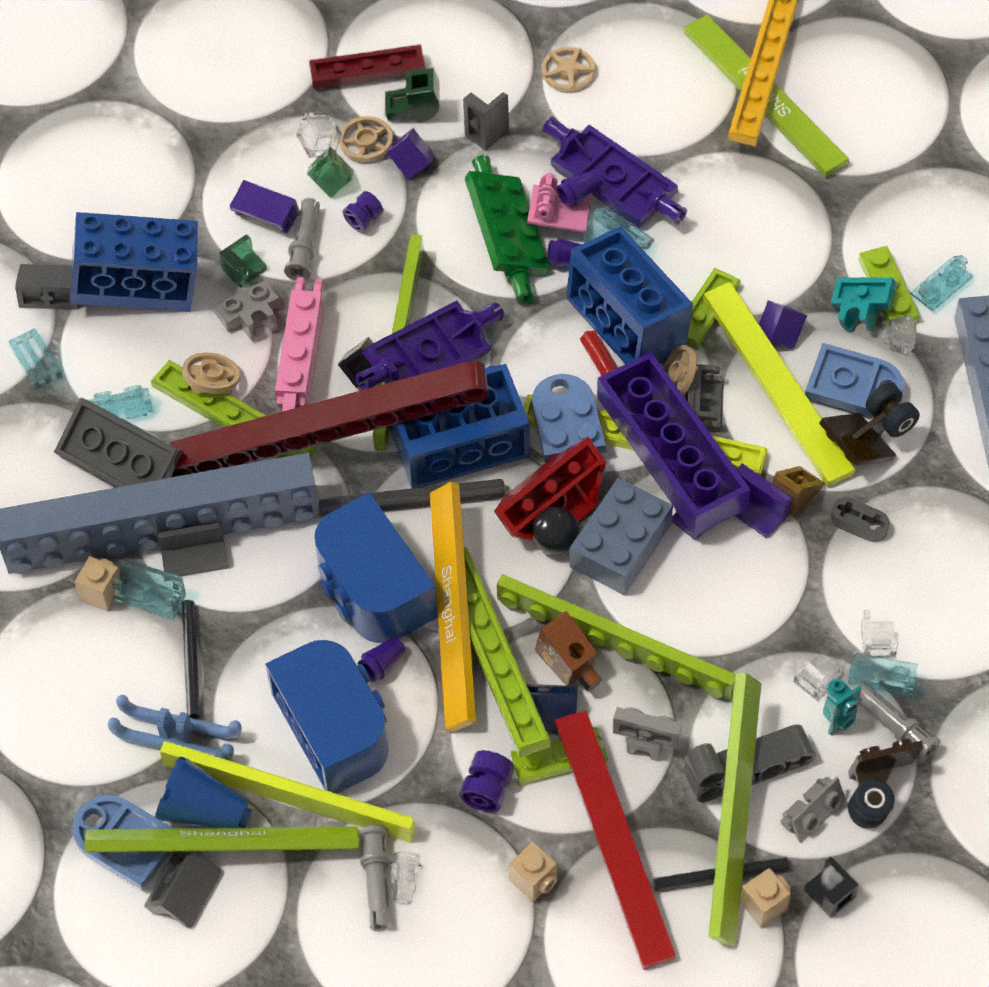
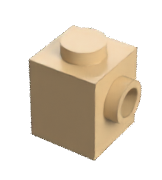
[74,556,123,611]
[509,841,557,902]
[740,868,791,928]

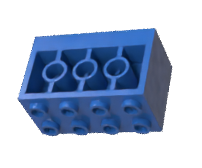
[70,212,198,312]
[566,226,693,364]
[390,364,530,488]

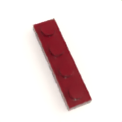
[309,44,425,89]

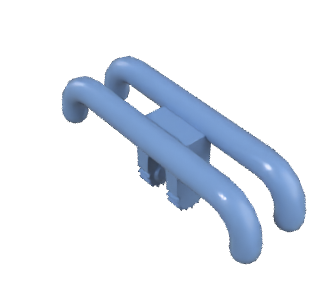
[107,695,242,760]

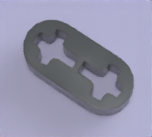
[831,497,890,542]

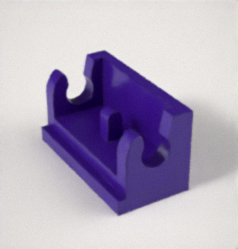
[229,180,300,233]

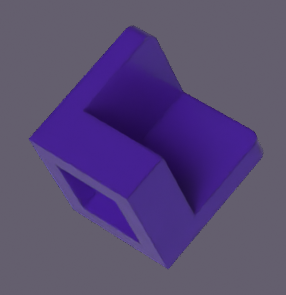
[387,128,434,179]
[759,300,807,349]

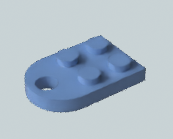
[805,343,904,416]
[532,374,606,462]
[73,795,174,890]

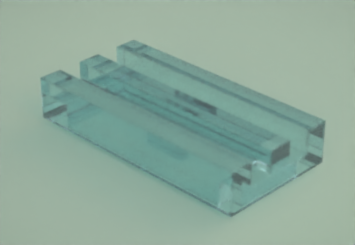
[8,328,63,390]

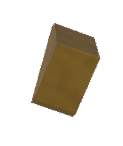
[772,466,825,517]

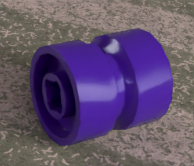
[459,750,515,813]

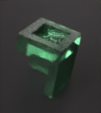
[307,146,354,198]
[219,234,267,288]

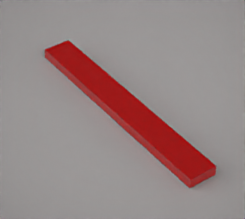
[555,710,676,969]

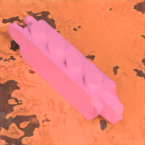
[275,277,324,412]

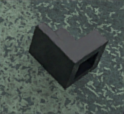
[337,336,373,388]
[804,856,859,918]

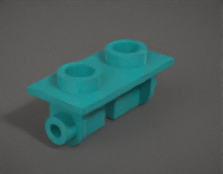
[823,679,861,735]

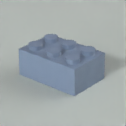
[569,478,673,595]

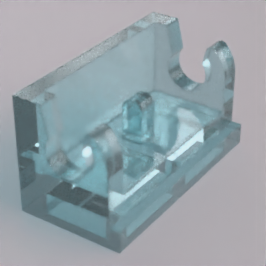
[113,558,186,621]

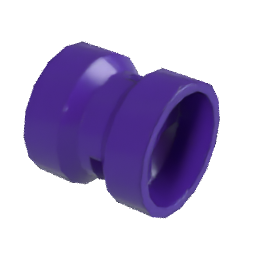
[342,191,384,232]

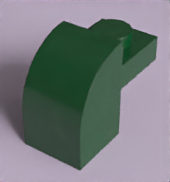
[385,67,440,123]

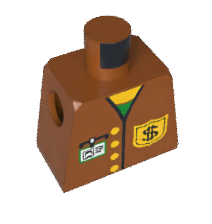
[535,611,602,692]

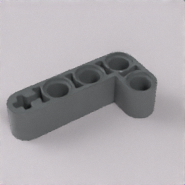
[684,724,816,802]

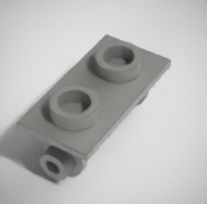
[780,777,846,843]

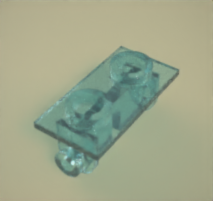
[910,255,973,311]
[89,385,153,419]
[847,652,918,695]

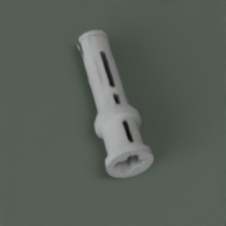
[284,198,320,281]
[852,680,941,763]
[358,826,392,931]

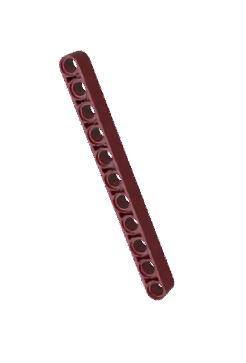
[169,361,489,477]

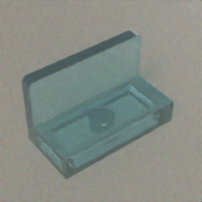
[581,208,655,250]

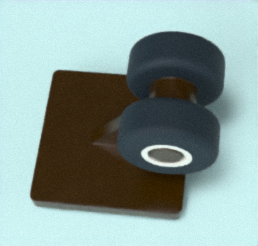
[819,383,920,466]
[848,739,924,829]

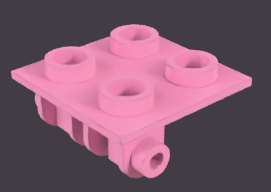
[527,173,591,233]

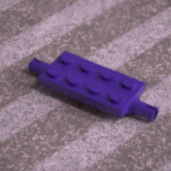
[542,116,688,228]
[355,300,504,390]

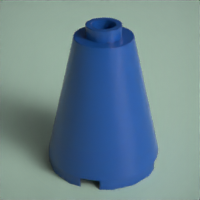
[155,756,252,828]

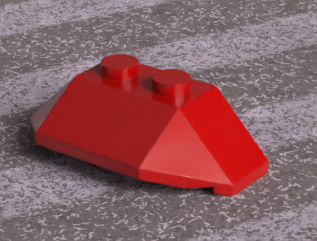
[494,437,606,541]

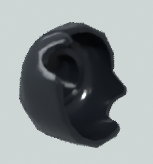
[532,507,579,555]

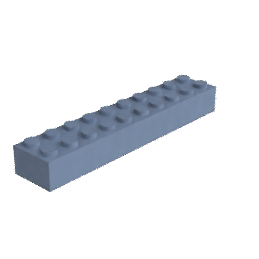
[0,453,320,574]

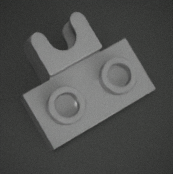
[213,280,281,341]
[613,707,682,761]

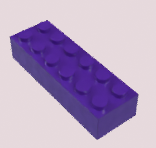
[597,352,750,536]

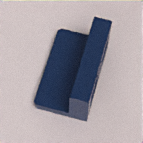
[526,684,578,733]

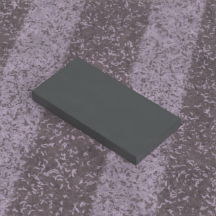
[54,397,183,487]

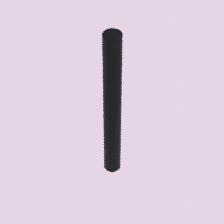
[182,600,200,719]
[653,857,789,892]

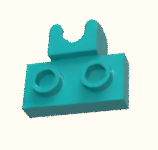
[831,277,897,332]

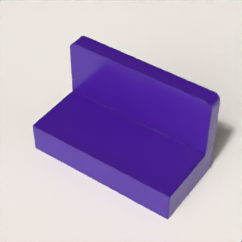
[735,463,792,538]

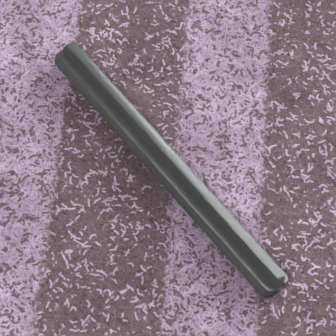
[319,479,505,517]

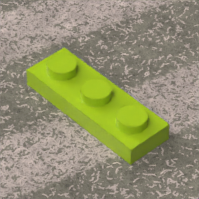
[858,246,920,330]

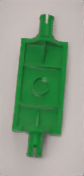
[464,155,550,305]

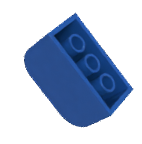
[314,492,438,643]
[265,640,388,794]

